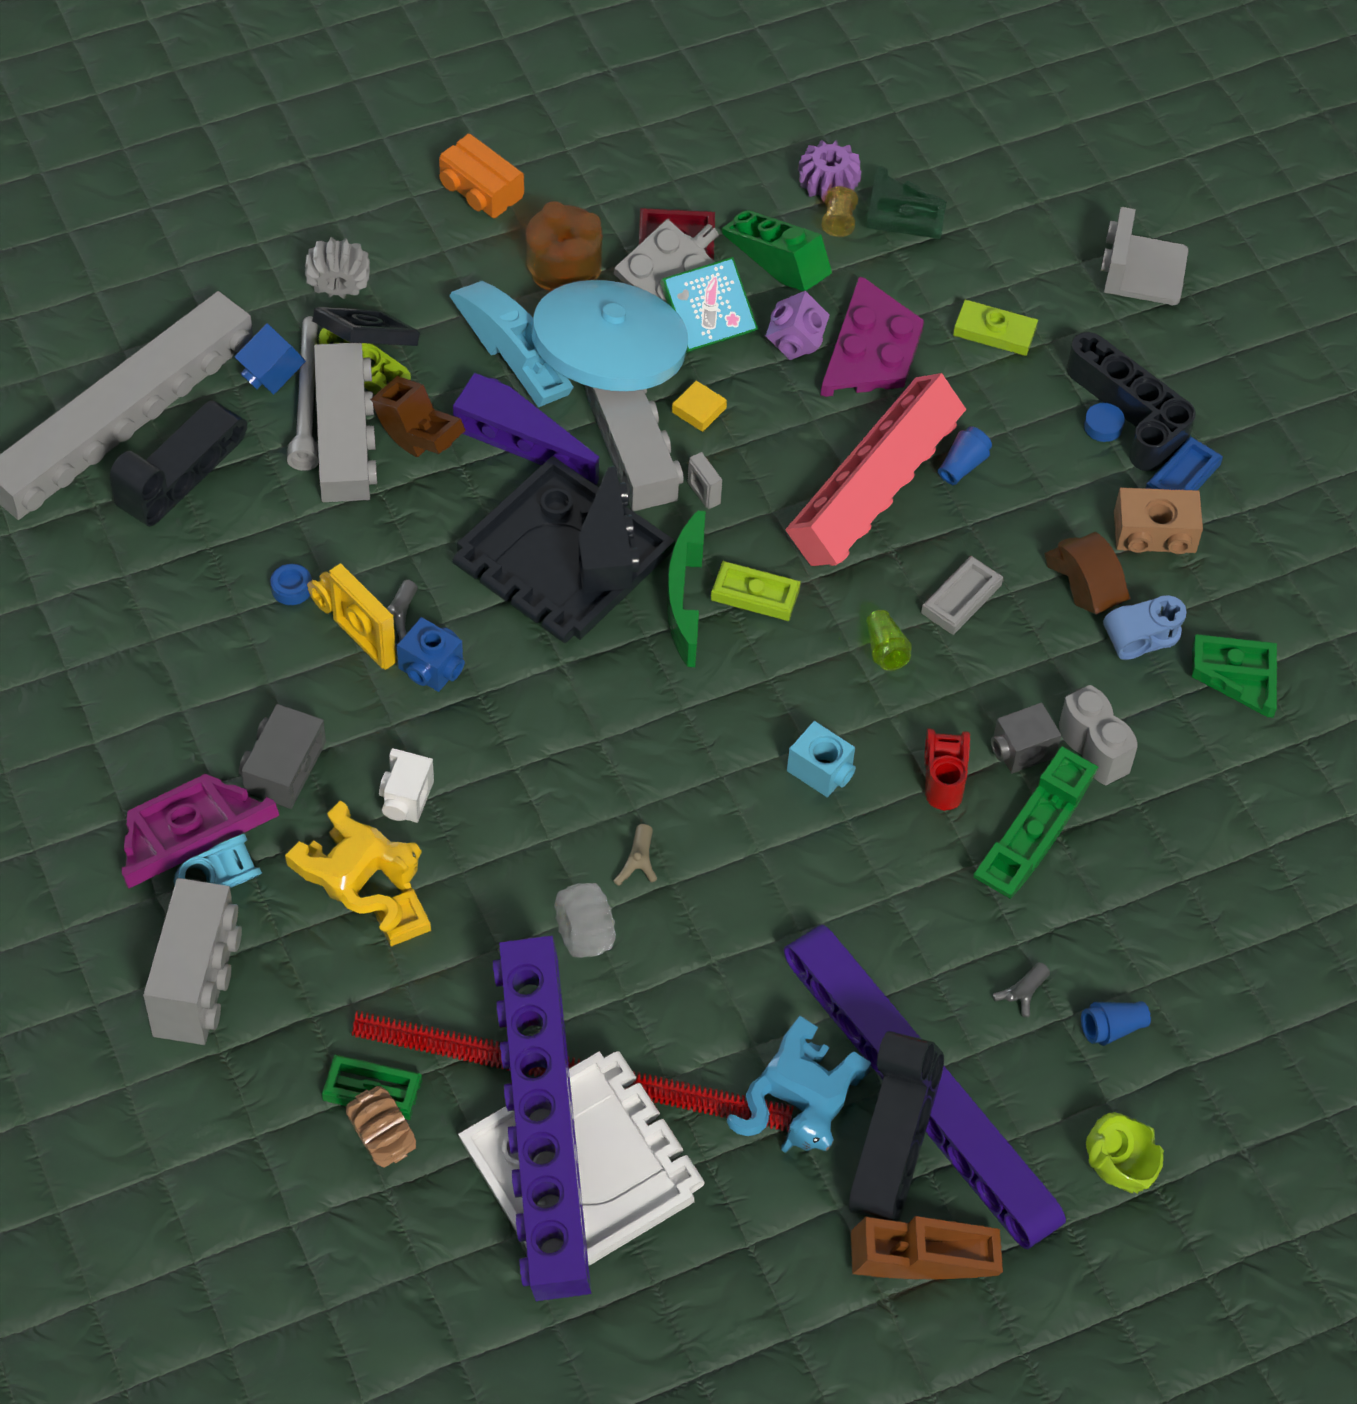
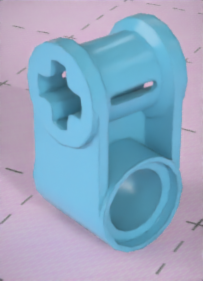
[173,834,262,888]

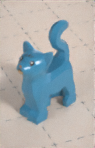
[727,1016,871,1153]

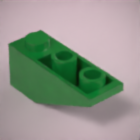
[721,210,832,291]

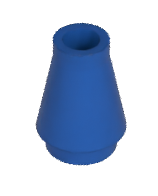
[938,426,992,485]
[1081,1001,1151,1046]

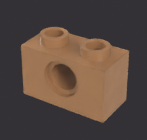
[1114,488,1203,554]

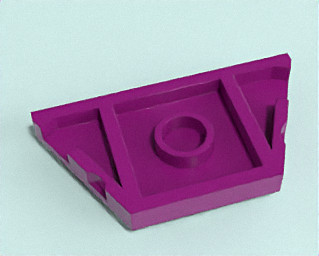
[821,277,924,397]
[122,774,279,889]

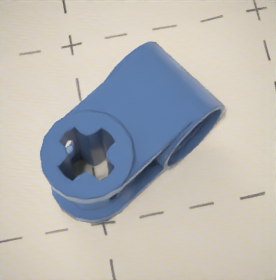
[1103,595,1187,660]

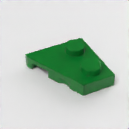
[1192,634,1277,718]

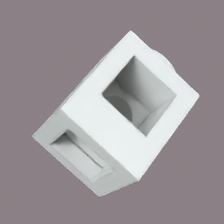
[379,748,434,823]

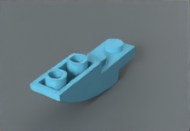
[450,281,574,407]

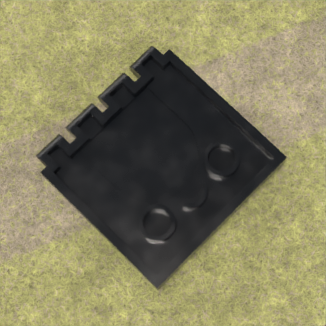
[452,456,675,643]

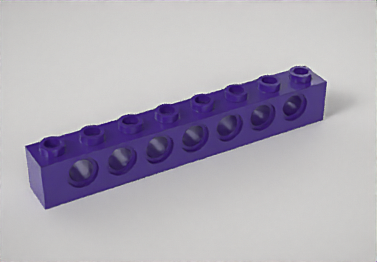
[493,935,592,1301]

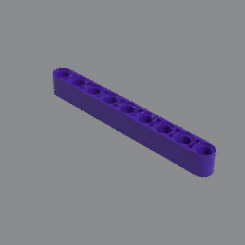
[784,924,1066,1249]

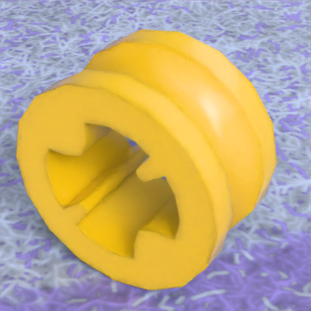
[307,572,332,614]

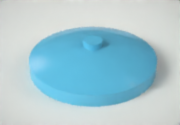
[531,280,688,391]

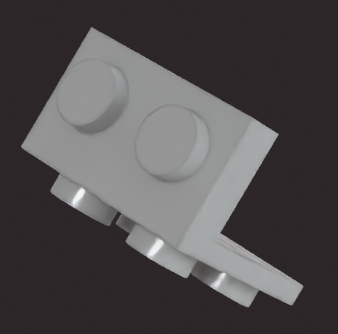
[1101,207,1188,305]

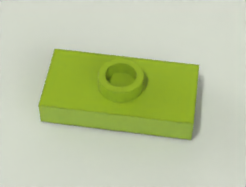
[953,299,1038,356]
[711,561,801,621]

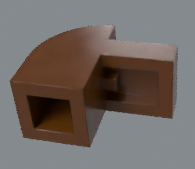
[370,376,466,457]
[1044,532,1130,614]

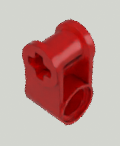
[924,729,970,811]

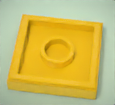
[329,563,397,670]

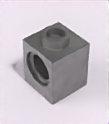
[991,703,1061,774]

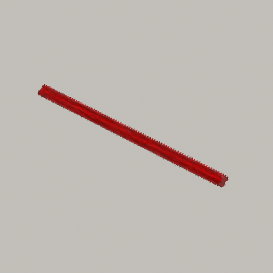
[352,1010,794,1132]

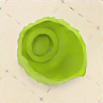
[1086,1112,1164,1194]

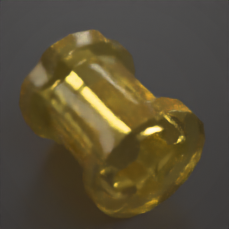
[821,186,858,237]

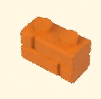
[439,133,524,219]

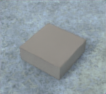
[688,452,722,509]

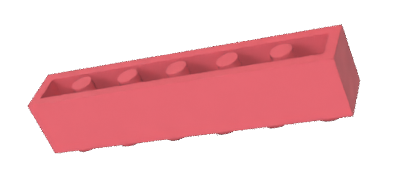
[785,373,967,566]

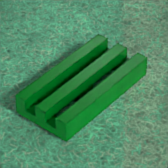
[322,1055,422,1120]

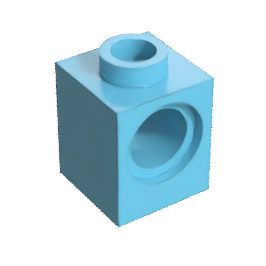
[787,721,856,798]

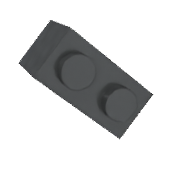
[239,704,326,809]

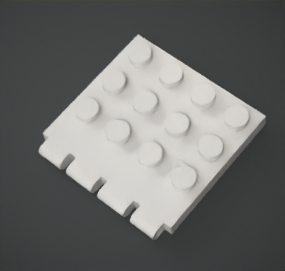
[458,1051,705,1265]

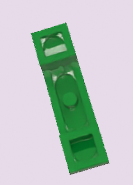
[667,510,706,667]
[973,746,1098,899]

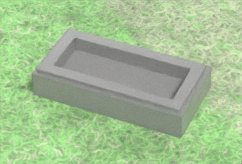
[921,556,1003,635]

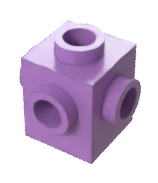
[766,291,830,360]

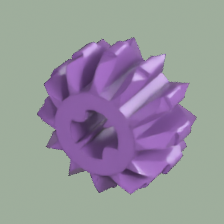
[798,140,861,202]

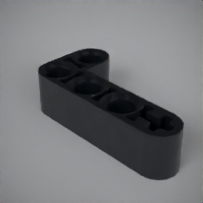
[1067,332,1196,471]
[110,400,248,527]
[849,1031,944,1222]

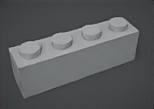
[314,343,377,502]
[585,385,683,511]

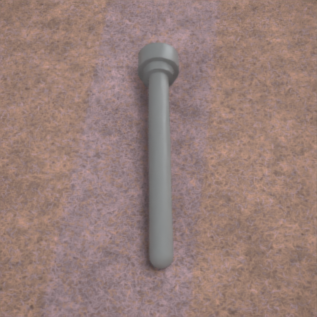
[287,316,319,470]

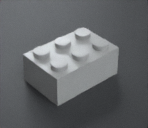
[143,878,242,1045]

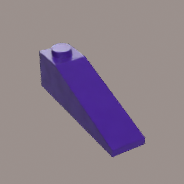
[453,373,599,485]

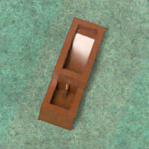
[851,1216,1003,1279]

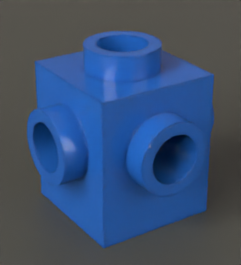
[397,617,465,692]

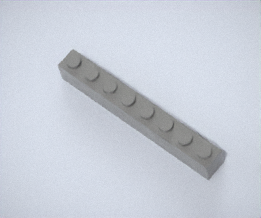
[0,291,253,520]

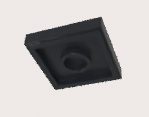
[312,307,420,346]

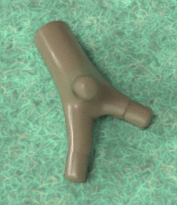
[613,824,657,886]

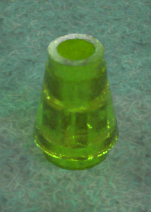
[866,610,912,671]

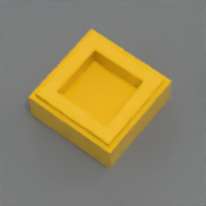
[672,380,727,432]
[374,889,431,947]

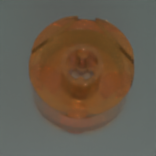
[526,201,603,291]

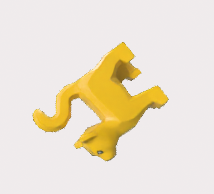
[285,801,422,932]

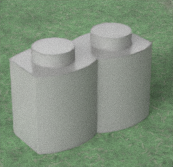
[1059,685,1138,786]

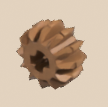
[346,1086,416,1168]

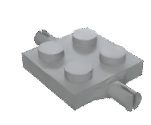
[614,219,719,303]

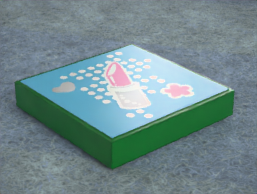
[660,257,758,354]

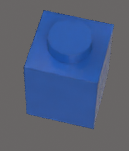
[235,323,306,395]

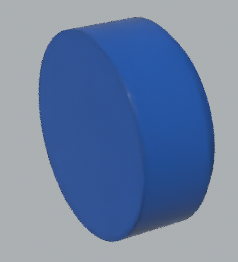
[1084,403,1125,442]
[270,564,312,605]

